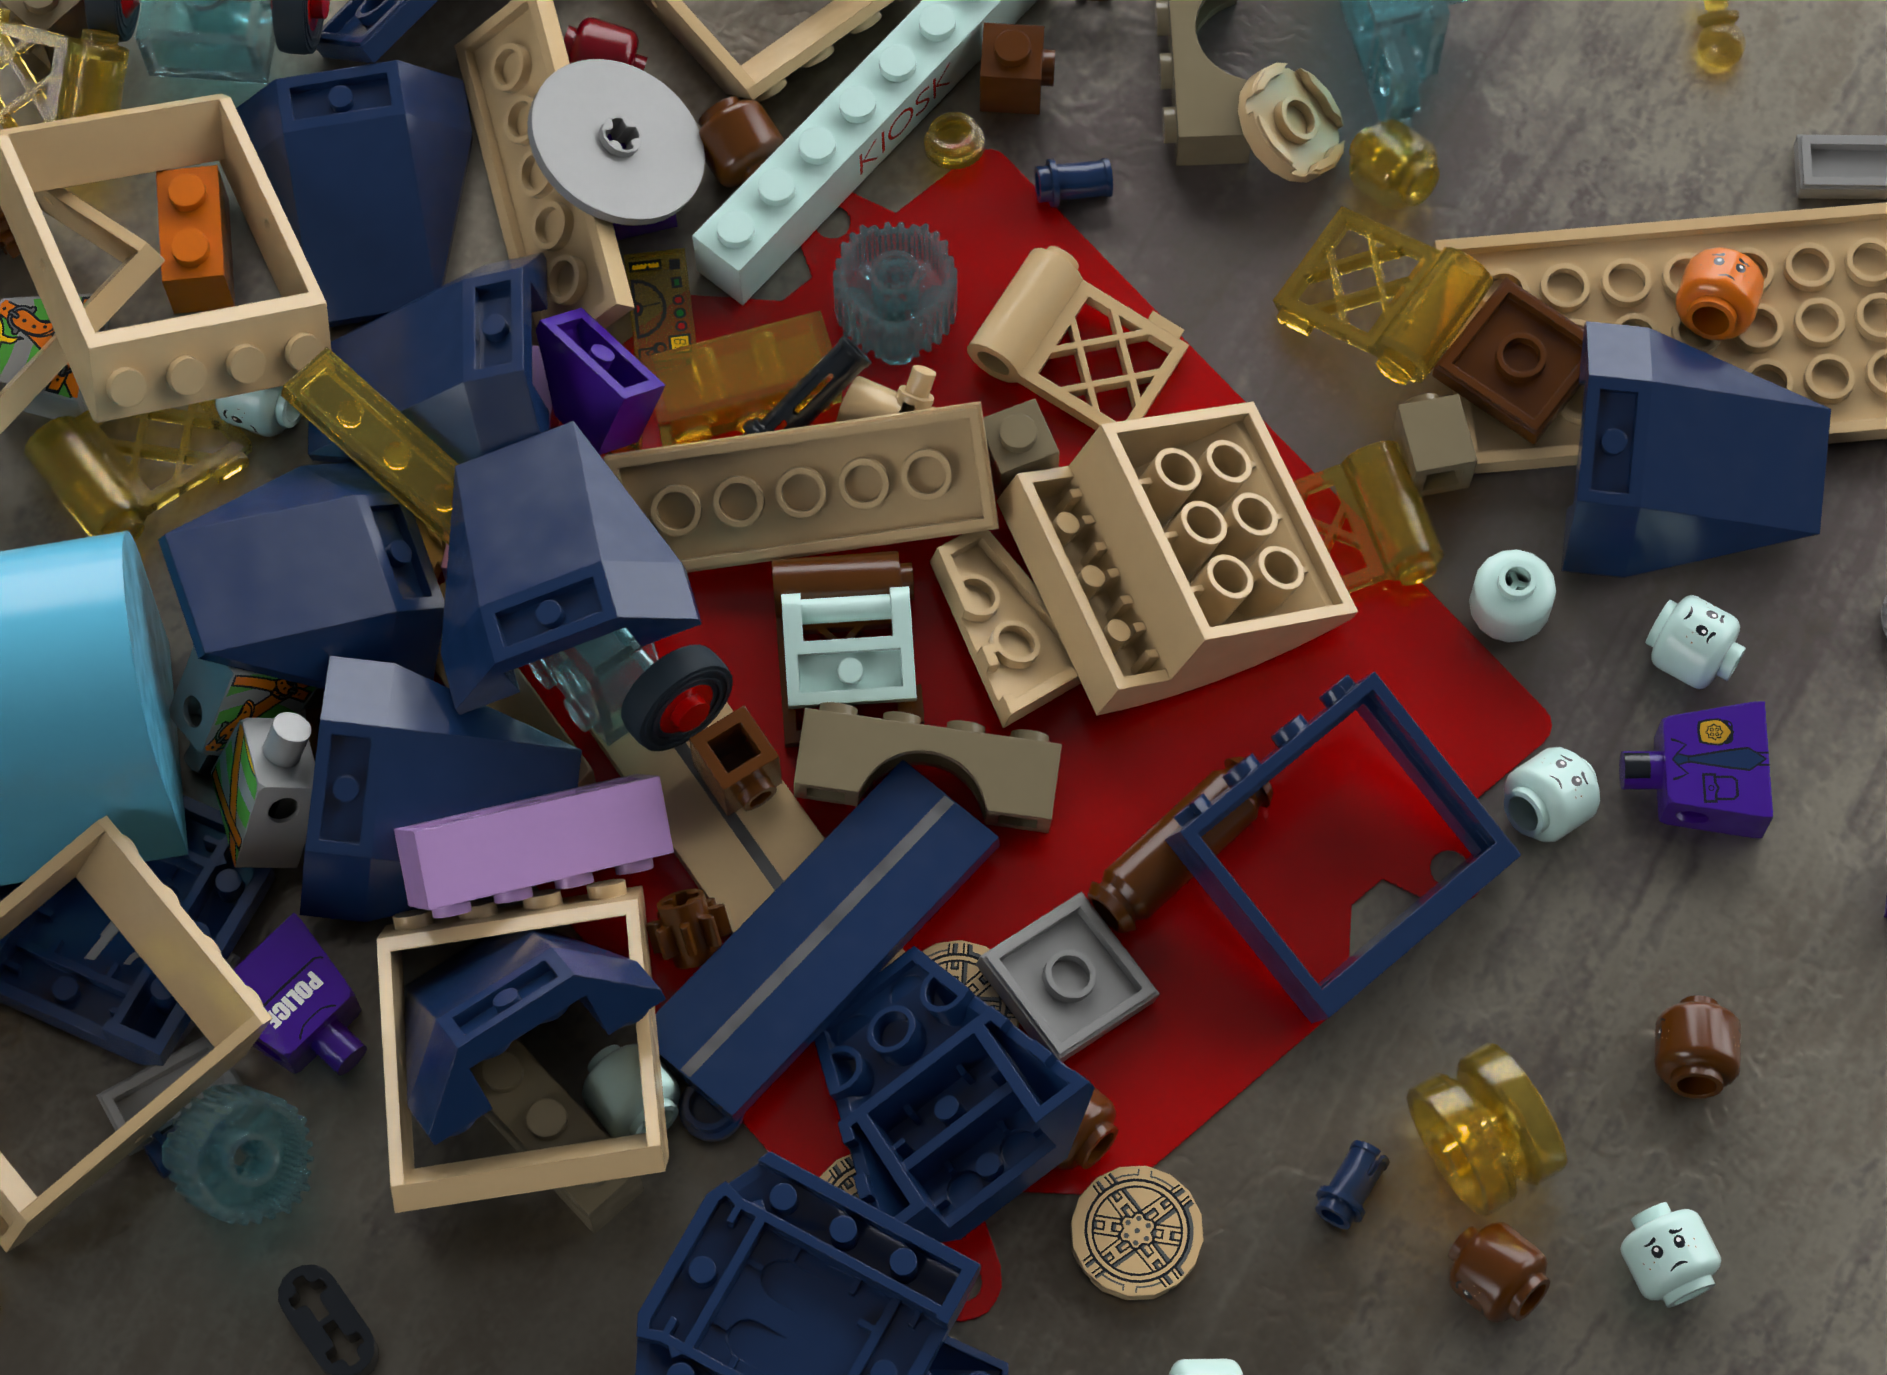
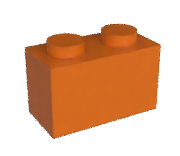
[156,165,235,314]

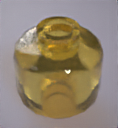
[1348,119,1440,210]

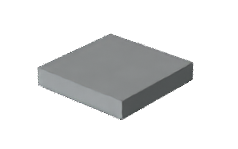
[976,892,1160,1062]

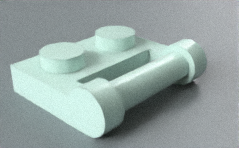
[781,586,917,709]

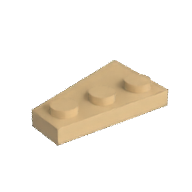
[930,530,1081,728]

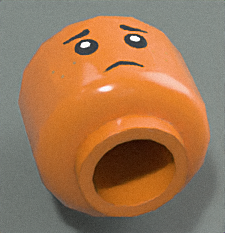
[1676,247,1764,340]

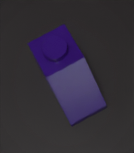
[535,307,666,455]

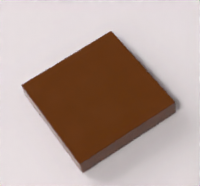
[1432,278,1584,445]

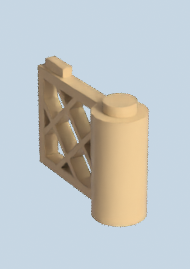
[967,246,1189,430]

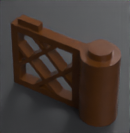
[772,551,924,748]

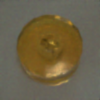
[1406,1043,1568,1217]

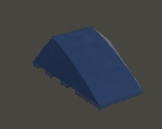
[814,946,1095,1243]

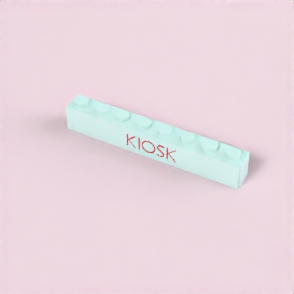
[692,0,1038,305]

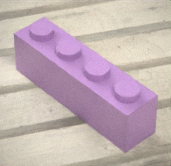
[394,774,674,918]

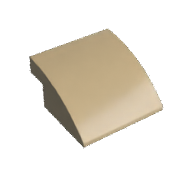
[997,401,1358,715]

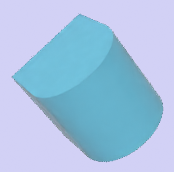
[0,531,188,886]

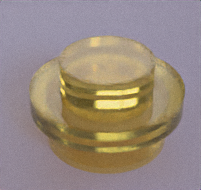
[924,112,985,169]

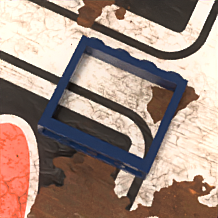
[1165,671,1521,1023]

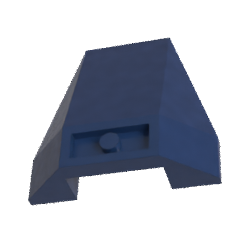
[236,60,473,328]
[308,252,550,473]
[1561,321,1831,578]
[441,421,702,715]
[158,463,445,690]
[299,656,582,922]
[404,928,666,1146]

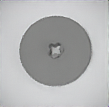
[527,59,705,226]

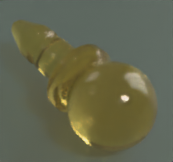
[1697,0,1746,68]

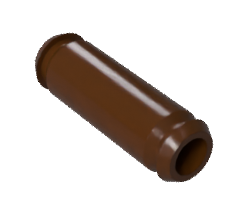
[1087,756,1273,933]

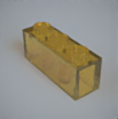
[640,310,842,447]

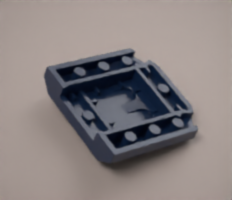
[0,795,276,1066]
[635,1151,981,1375]

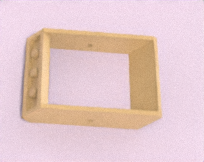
[643,0,903,101]
[0,93,334,423]
[0,188,165,434]
[0,815,273,1253]
[377,879,669,1213]

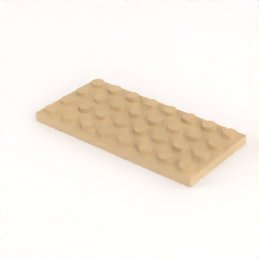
[1433,202,1887,474]

